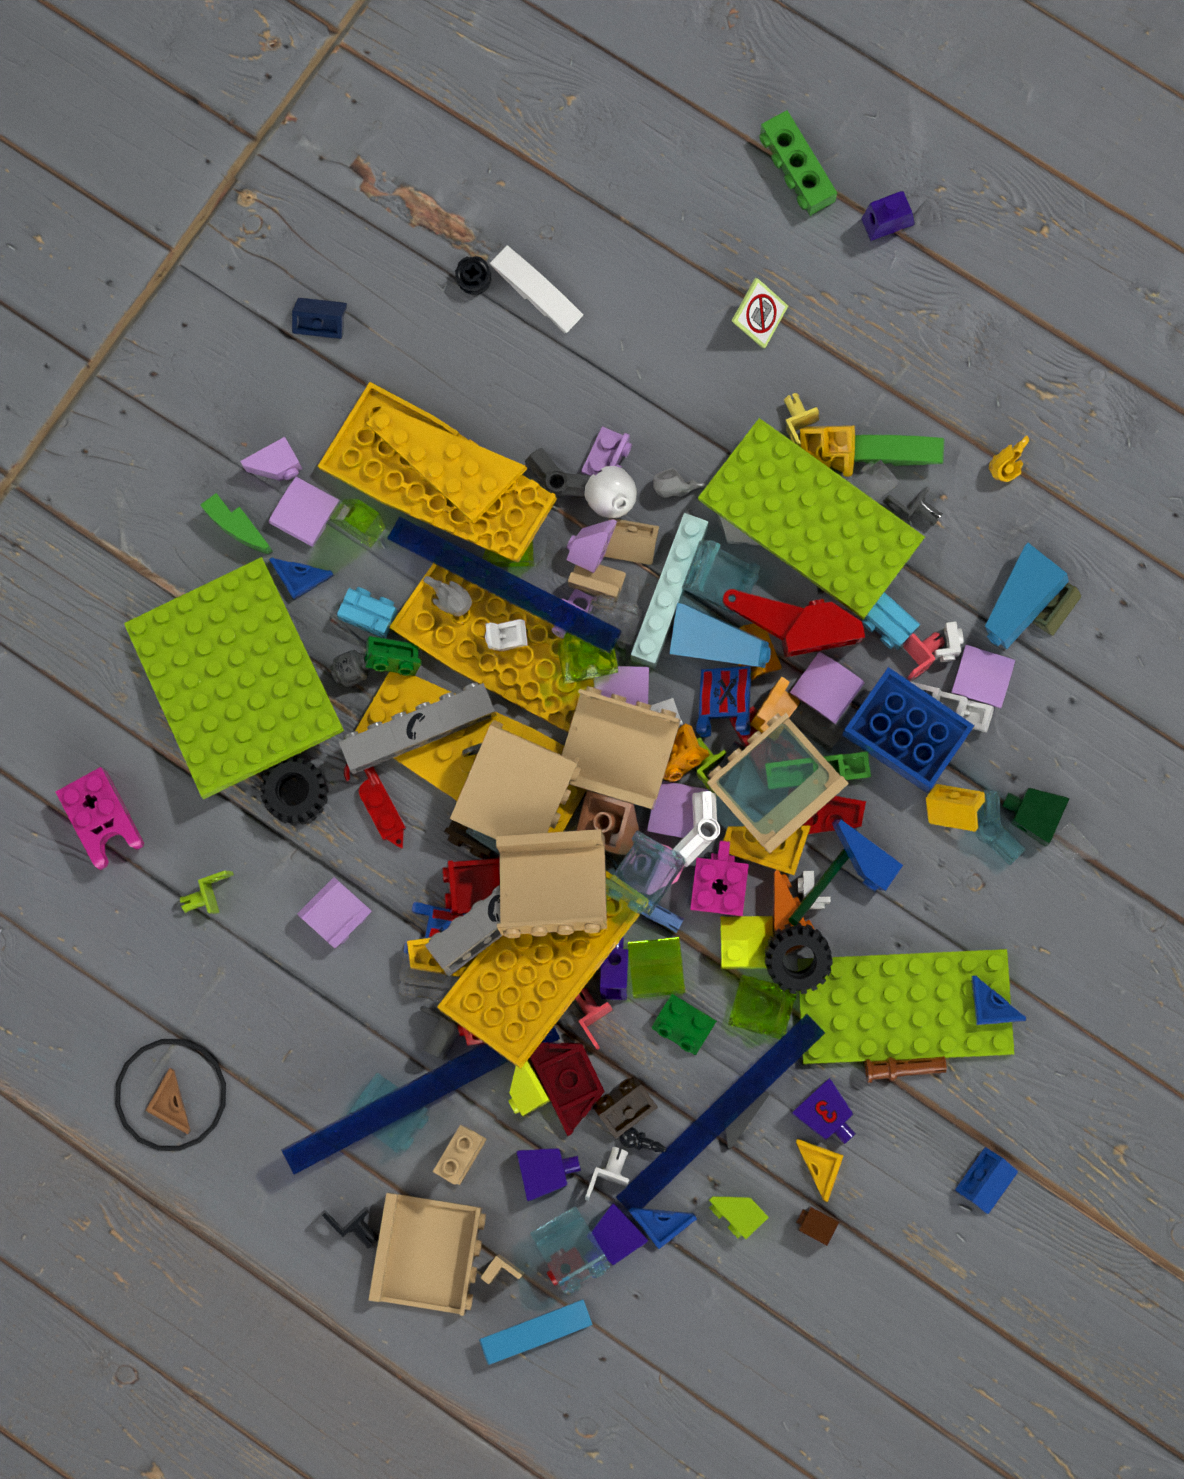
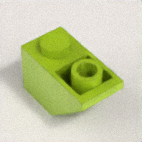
[709,1196,769,1239]

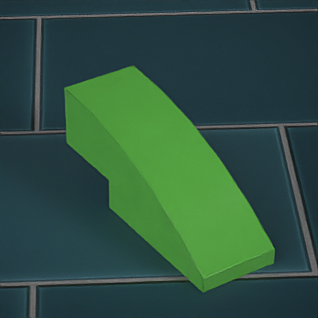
[200,493,273,555]

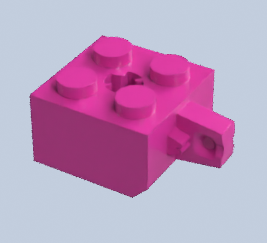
[690,841,749,916]

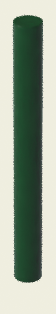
[788,849,849,926]

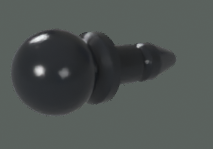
[619,1127,667,1152]

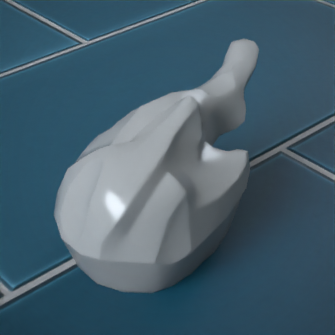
[653,468,707,498]
[424,576,472,617]

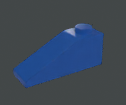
[832,819,903,892]

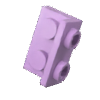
[581,427,632,476]

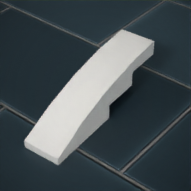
[489,245,583,333]
[911,682,994,733]

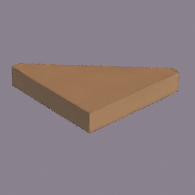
[145,1068,191,1134]

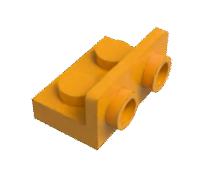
[663,723,709,783]

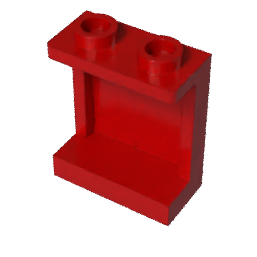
[442,857,500,915]

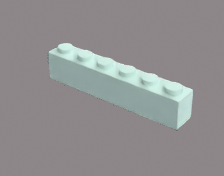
[631,513,708,669]

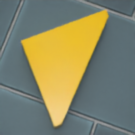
[796,1139,844,1202]

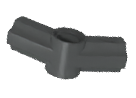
[525,448,591,498]

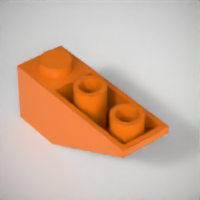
[773,870,815,956]

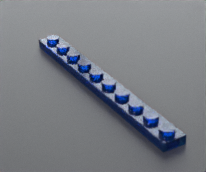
[387,516,622,654]
[616,1014,825,1211]
[281,1043,509,1175]

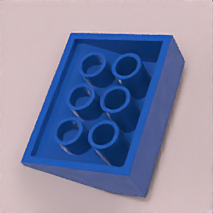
[842,667,975,794]

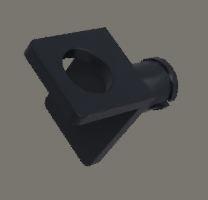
[322,1207,379,1249]

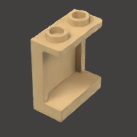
[433,1125,487,1185]

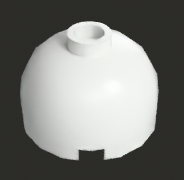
[584,466,637,518]

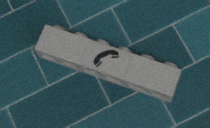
[339,682,497,774]
[425,885,503,977]

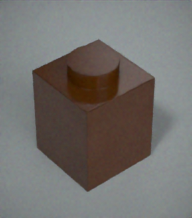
[796,1206,839,1246]

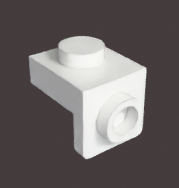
[485,619,528,651]
[933,622,964,663]
[797,871,831,909]

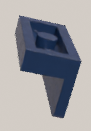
[292,298,347,339]

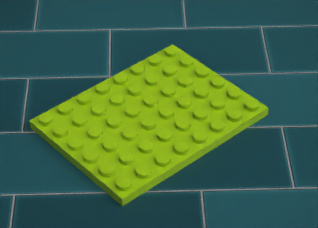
[124,557,344,799]

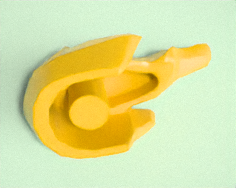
[989,435,1029,482]

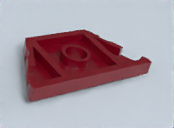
[530,1042,605,1136]

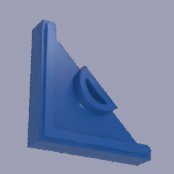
[269,557,334,600]
[971,976,1026,1025]
[629,1208,697,1249]

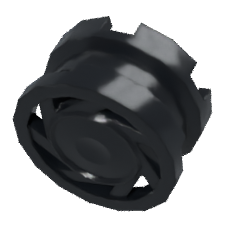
[455,256,492,295]

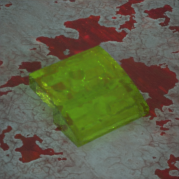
[628,937,685,999]

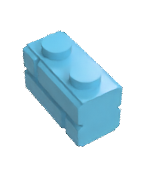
[337,587,398,639]
[862,592,920,650]

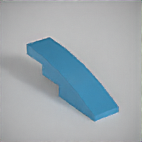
[479,1300,593,1365]

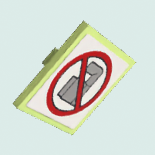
[732,278,788,349]

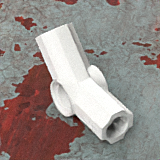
[671,791,720,867]

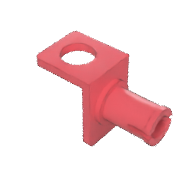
[903,632,945,682]
[574,988,613,1050]

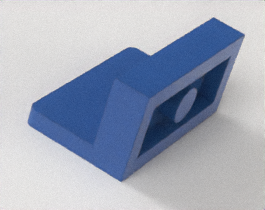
[955,1147,1018,1214]

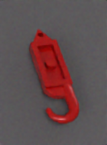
[344,764,406,849]

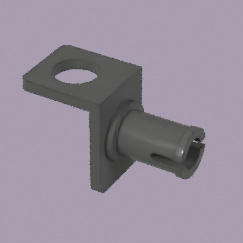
[882,487,943,526]

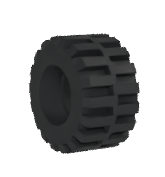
[260,757,329,826]
[764,923,833,994]

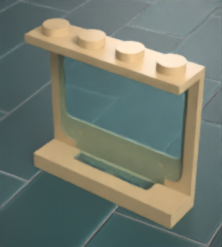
[707,713,849,854]

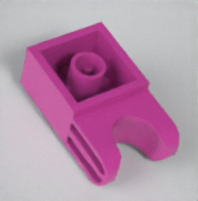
[55,767,144,870]

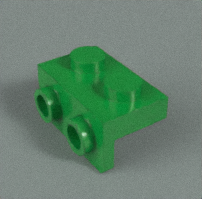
[365,636,421,676]
[652,994,717,1055]

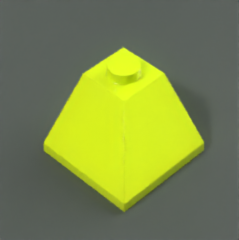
[720,916,773,969]
[508,1060,550,1117]

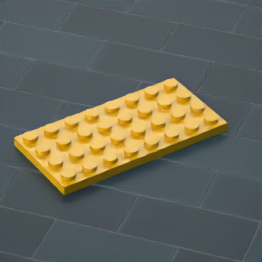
[437,871,649,1069]

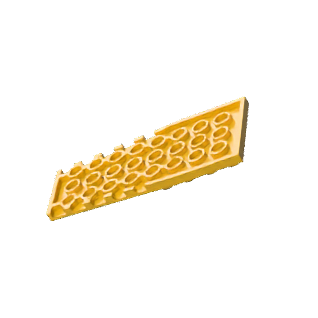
[317,382,557,562]
[389,544,614,733]
[355,672,587,833]

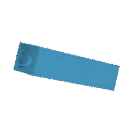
[985,543,1069,649]
[670,603,771,668]

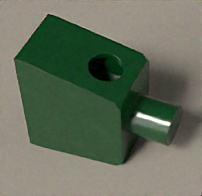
[1002,788,1069,846]

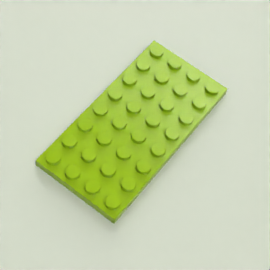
[698,418,925,620]
[797,949,1015,1064]

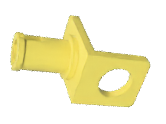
[784,393,819,447]

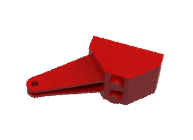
[723,589,865,658]

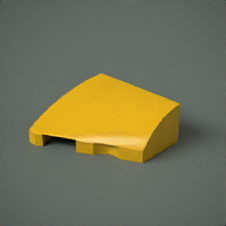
[800,425,855,477]

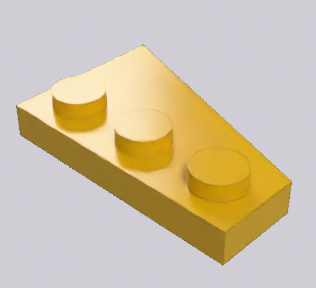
[723,826,811,875]

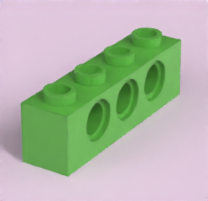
[759,110,837,215]

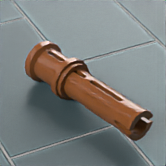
[865,1056,947,1083]

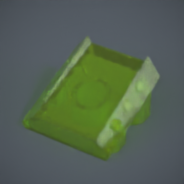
[558,630,618,684]
[728,975,797,1040]

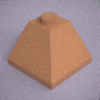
[577,790,639,855]

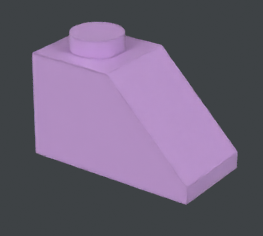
[240,437,302,481]
[566,519,617,573]

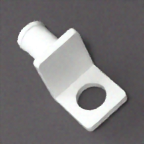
[585,1147,630,1201]

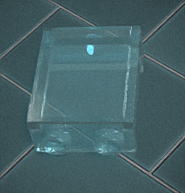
[682,540,760,613]
[606,830,684,916]
[346,1073,430,1153]
[530,1206,610,1294]

